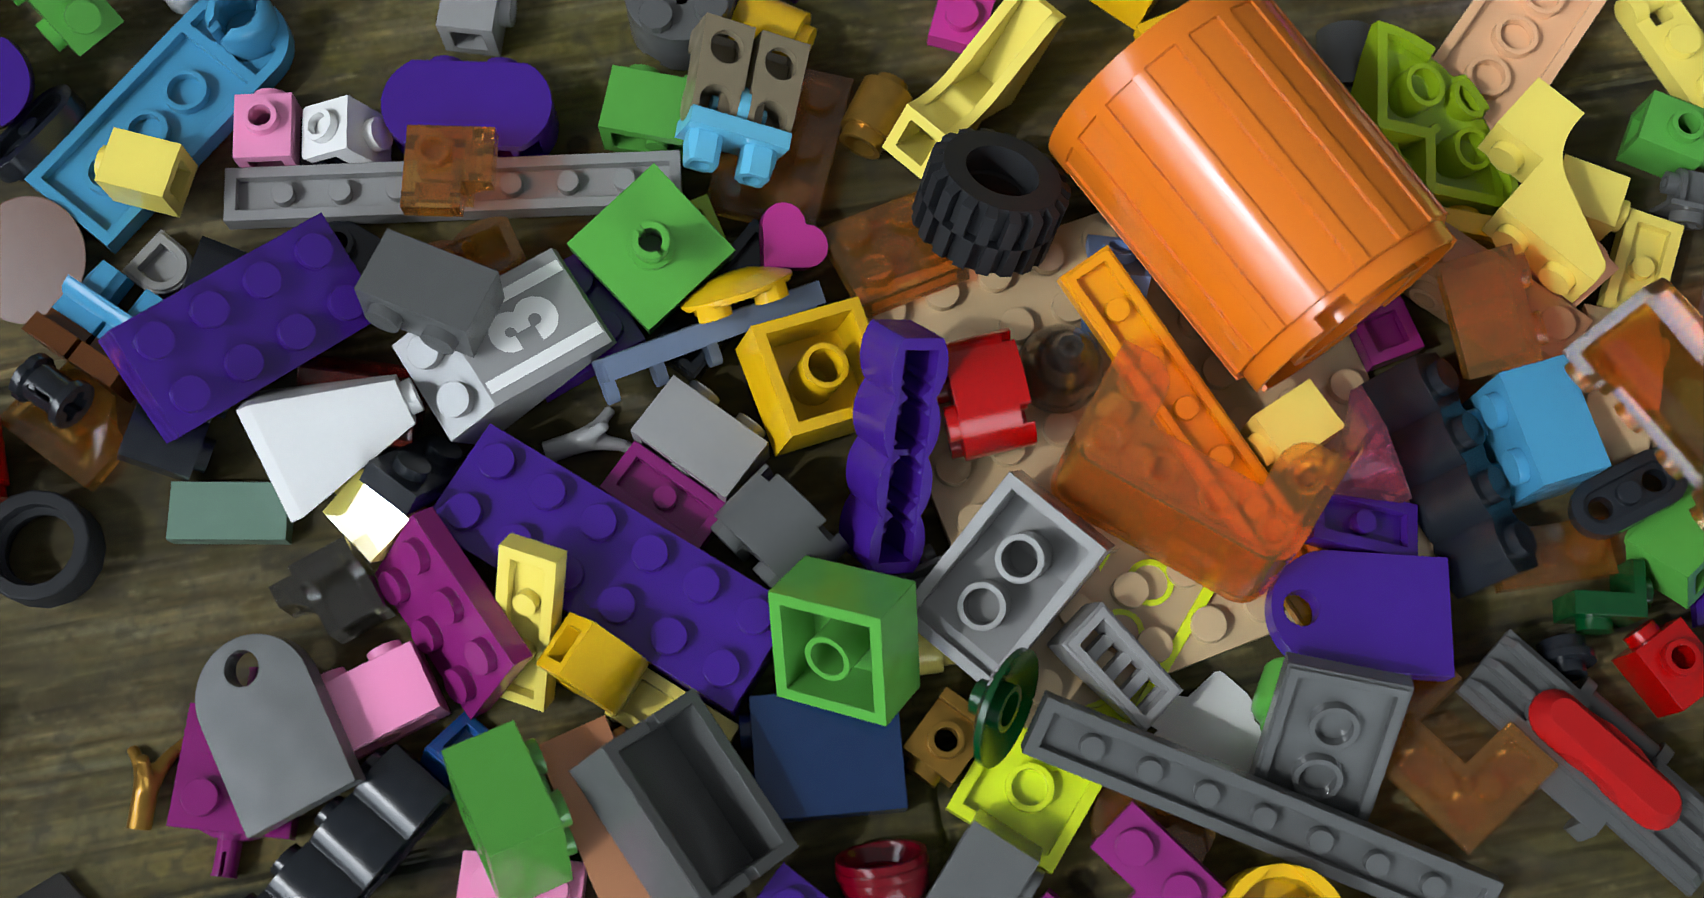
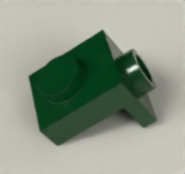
[1552,559,1654,635]

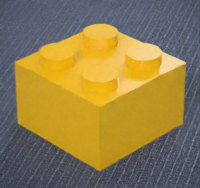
[735,296,869,457]

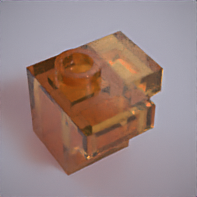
[400,125,499,217]

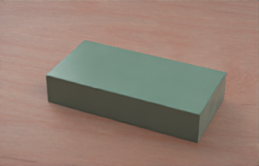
[166,481,293,545]

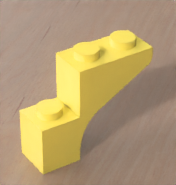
[882,0,1066,179]
[1477,77,1606,303]

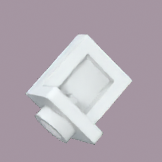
[301,95,393,163]

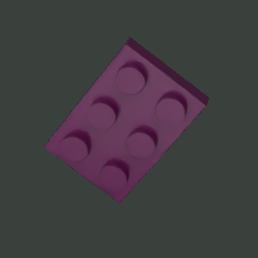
[374,507,533,720]

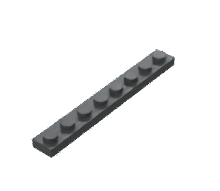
[1021,690,1504,898]

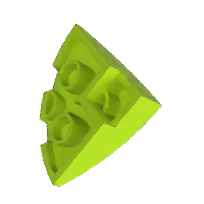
[1351,20,1519,215]

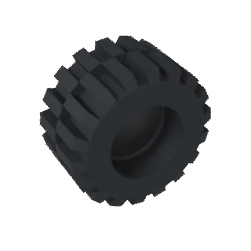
[911,128,1071,277]

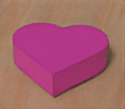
[759,202,828,271]

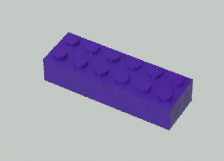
[433,423,774,721]

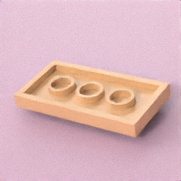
[1433,0,1607,131]

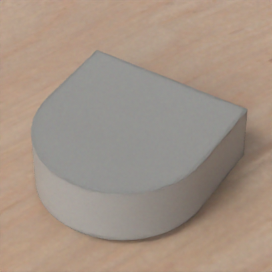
[122,229,193,299]

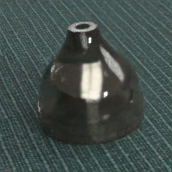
[1019,323,1104,414]

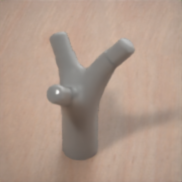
[542,406,632,462]

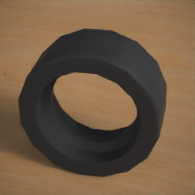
[0,490,106,609]

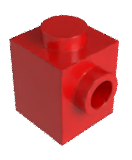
[1611,617,1704,718]

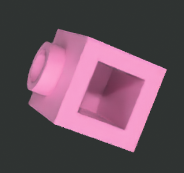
[232,88,303,168]

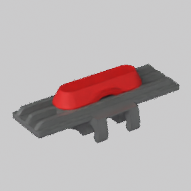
[1455,629,1704,897]

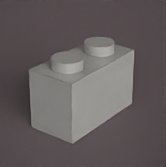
[630,375,770,503]

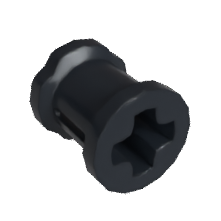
[8,353,95,429]

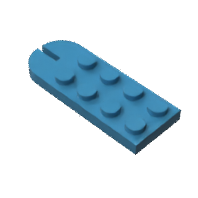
[24,0,295,254]

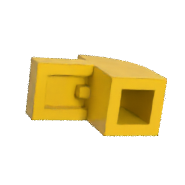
[536,612,650,716]

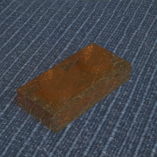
[1494,516,1619,594]

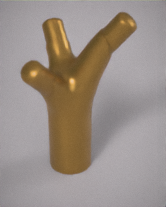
[126,738,183,830]

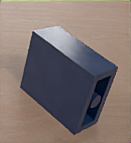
[739,694,908,823]

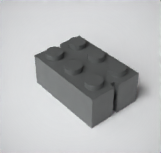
[569,688,799,898]

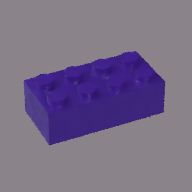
[98,212,371,444]

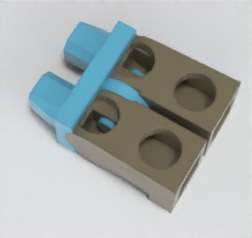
[675,12,811,188]

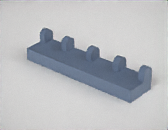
[591,280,826,406]

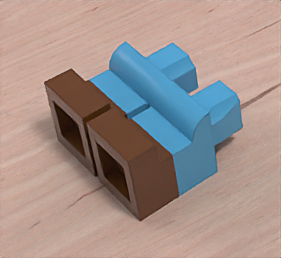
[21,260,164,404]

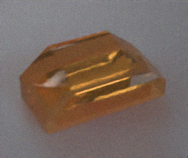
[0,361,123,492]

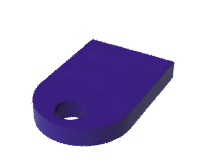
[1264,550,1455,682]

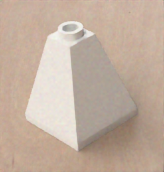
[236,374,425,523]

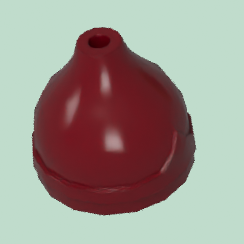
[835,839,930,898]

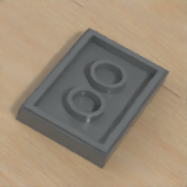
[1249,651,1414,822]

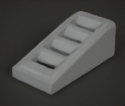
[1047,602,1183,731]

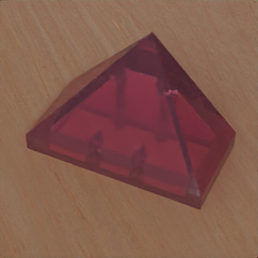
[1332,385,1412,503]

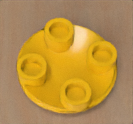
[680,266,793,324]

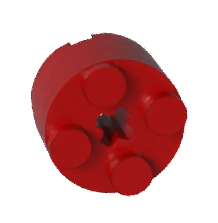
[936,328,1037,462]

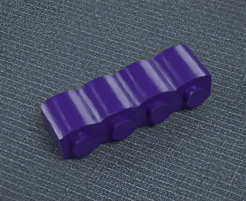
[839,319,949,574]

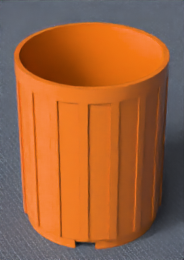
[1048,0,1457,394]

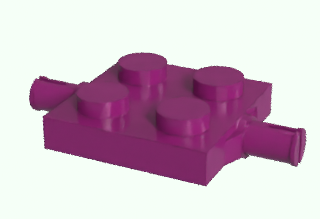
[166,667,300,879]

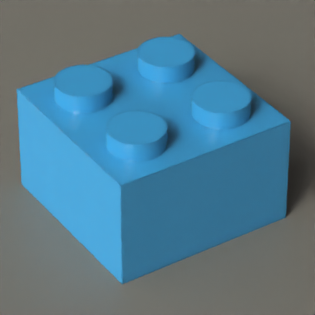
[1461,354,1612,510]

